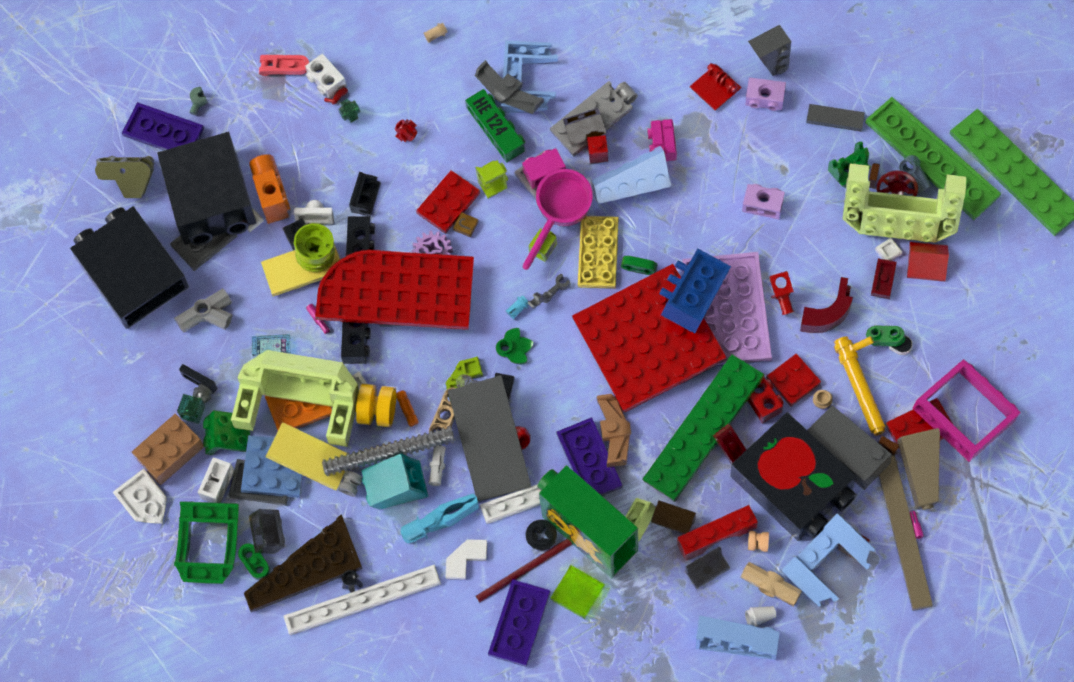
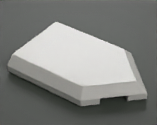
[113,469,167,524]

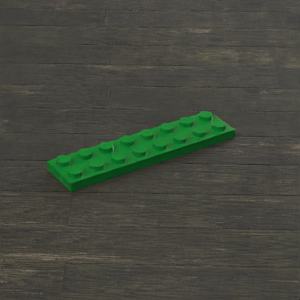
[642,354,764,502]

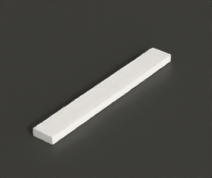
[284,564,441,635]

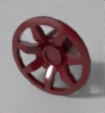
[876,170,918,197]

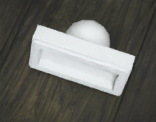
[294,200,334,224]

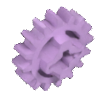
[411,231,453,255]

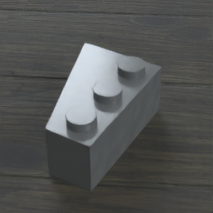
[748,24,792,76]

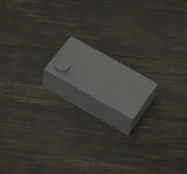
[807,405,891,490]

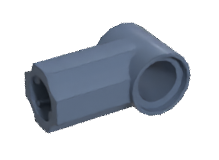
[899,155,931,194]

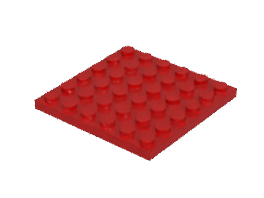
[572,264,727,413]

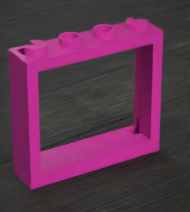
[912,359,1021,462]

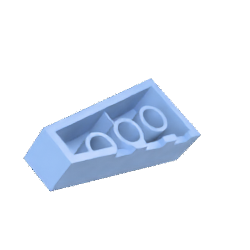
[591,146,671,204]
[696,615,779,660]

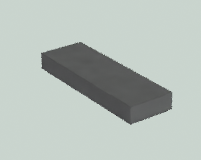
[806,104,865,132]

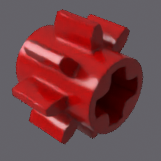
[395,119,417,142]

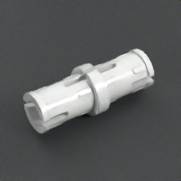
[429,445,446,486]

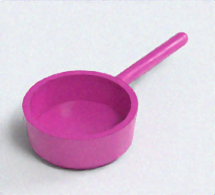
[522,169,593,270]

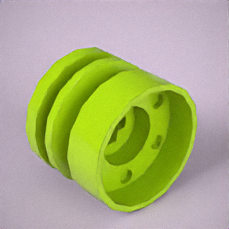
[294,223,335,272]

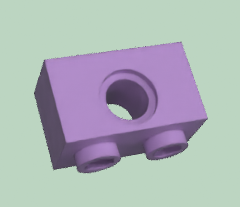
[745,77,786,111]
[742,184,785,220]

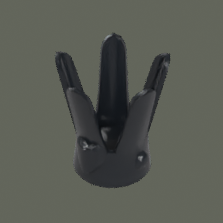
[342,570,363,593]

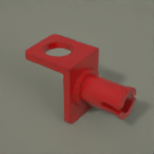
[769,271,794,315]

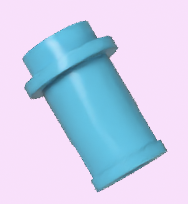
[505,295,529,320]

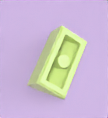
[625,498,656,542]

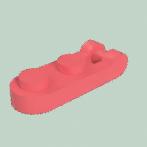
[259,55,309,76]

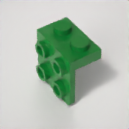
[203,410,250,455]

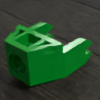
[828,141,871,188]

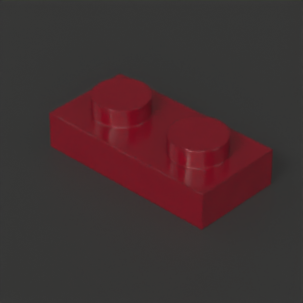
[870,258,897,299]
[713,424,746,464]

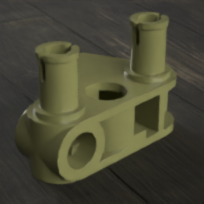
[95,156,155,198]

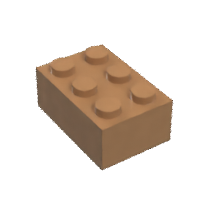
[132,413,204,485]

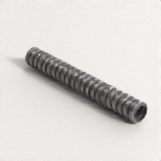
[322,426,455,477]

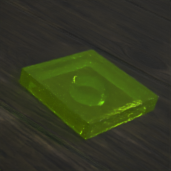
[550,565,605,620]

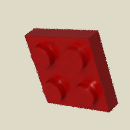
[766,353,821,406]

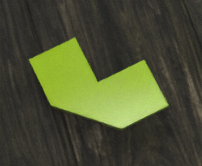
[445,356,483,402]

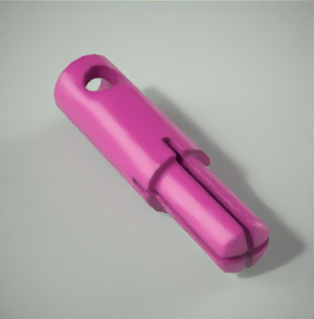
[306,304,330,334]

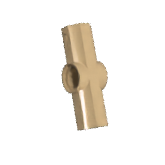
[741,562,802,607]

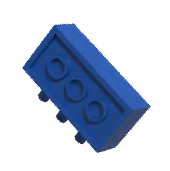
[659,248,731,333]

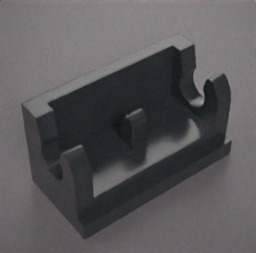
[349,172,381,217]

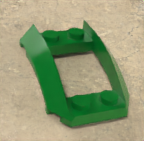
[174,501,239,584]

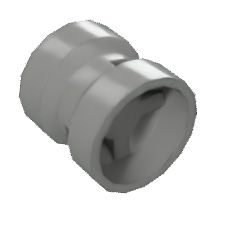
[338,470,363,497]

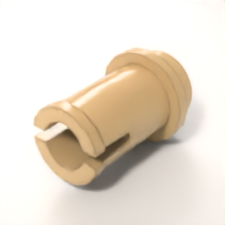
[423,23,448,43]

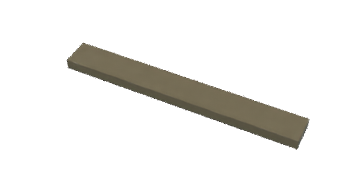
[879,455,933,611]

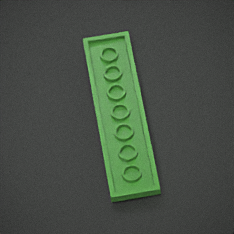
[865,97,1001,220]
[949,108,1074,236]

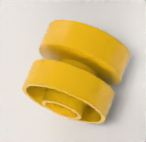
[355,383,396,428]

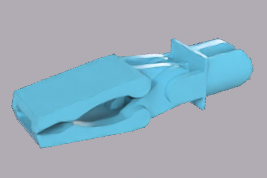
[400,494,479,544]

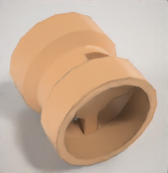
[748,531,769,552]

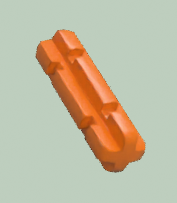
[396,390,418,427]

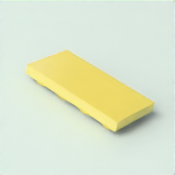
[578,216,619,289]
[261,244,340,297]
[265,422,346,491]

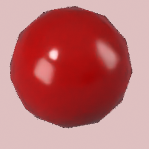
[515,426,531,450]

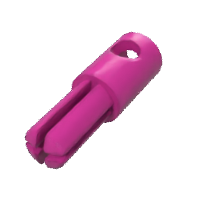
[909,511,924,539]

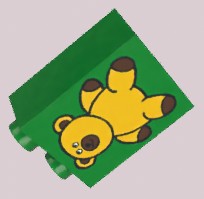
[537,465,638,579]

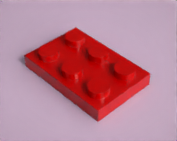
[416,170,480,234]
[885,398,953,450]

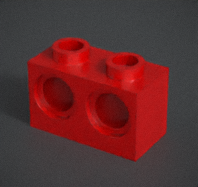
[747,378,784,424]

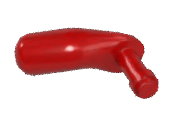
[324,87,348,105]

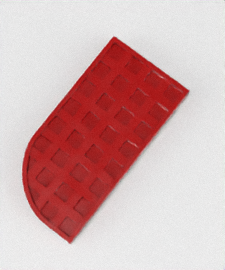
[315,250,474,330]

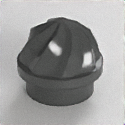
[193,384,213,404]

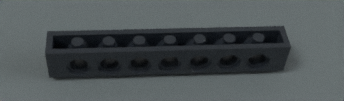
[341,216,375,364]

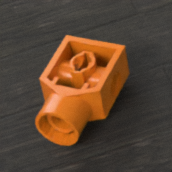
[249,154,291,224]

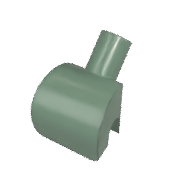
[189,87,208,115]

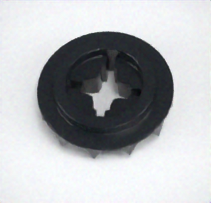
[525,519,557,551]

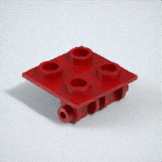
[689,63,742,111]

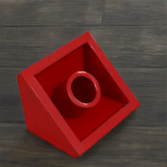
[907,242,949,282]

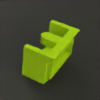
[475,160,508,198]

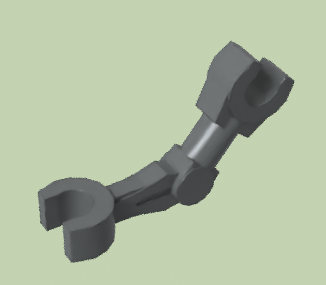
[528,274,570,308]

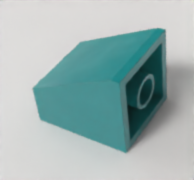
[361,454,429,510]

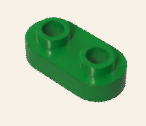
[866,325,906,346]
[238,543,270,580]

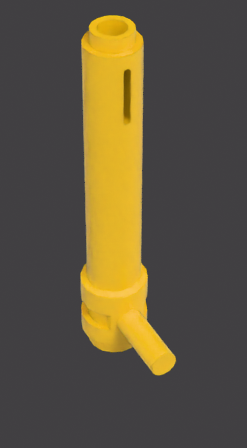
[834,336,885,436]

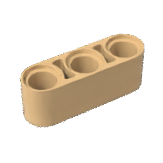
[429,388,455,433]

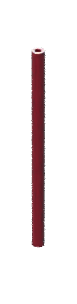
[475,539,572,603]

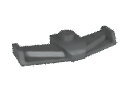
[475,60,544,114]

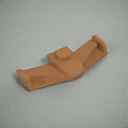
[596,394,631,468]

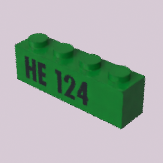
[465,89,525,163]

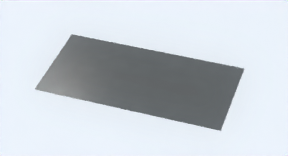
[448,375,531,501]

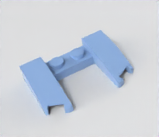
[501,40,558,113]
[782,513,876,607]

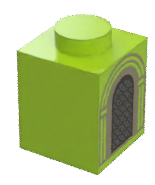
[528,228,557,262]

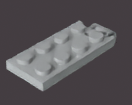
[550,81,638,157]

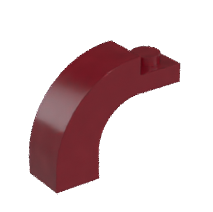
[800,277,853,333]

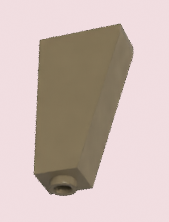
[897,428,940,510]

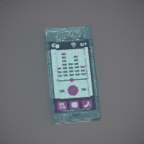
[252,334,291,356]

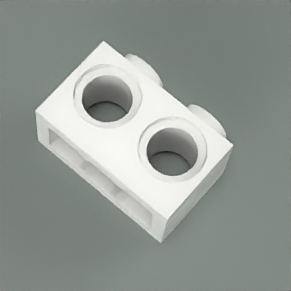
[305,53,347,99]
[198,457,234,503]

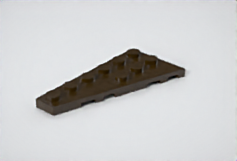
[244,514,363,613]

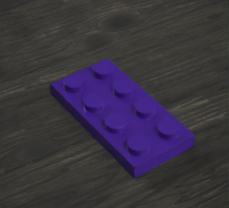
[122,102,204,150]
[556,417,623,496]
[488,579,551,667]

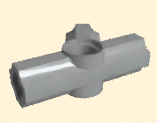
[174,288,232,333]

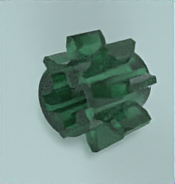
[338,98,361,123]

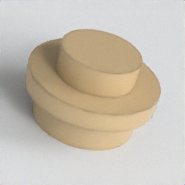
[813,390,832,409]

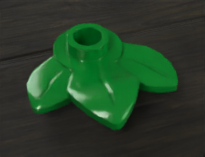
[496,328,534,364]

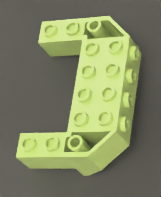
[842,164,966,243]
[231,350,359,447]

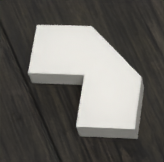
[446,540,487,580]

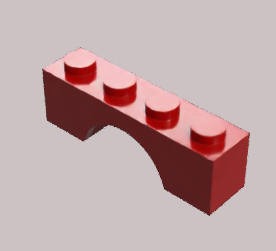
[677,505,758,561]

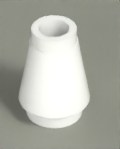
[745,606,776,627]

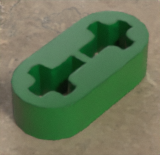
[621,256,658,275]

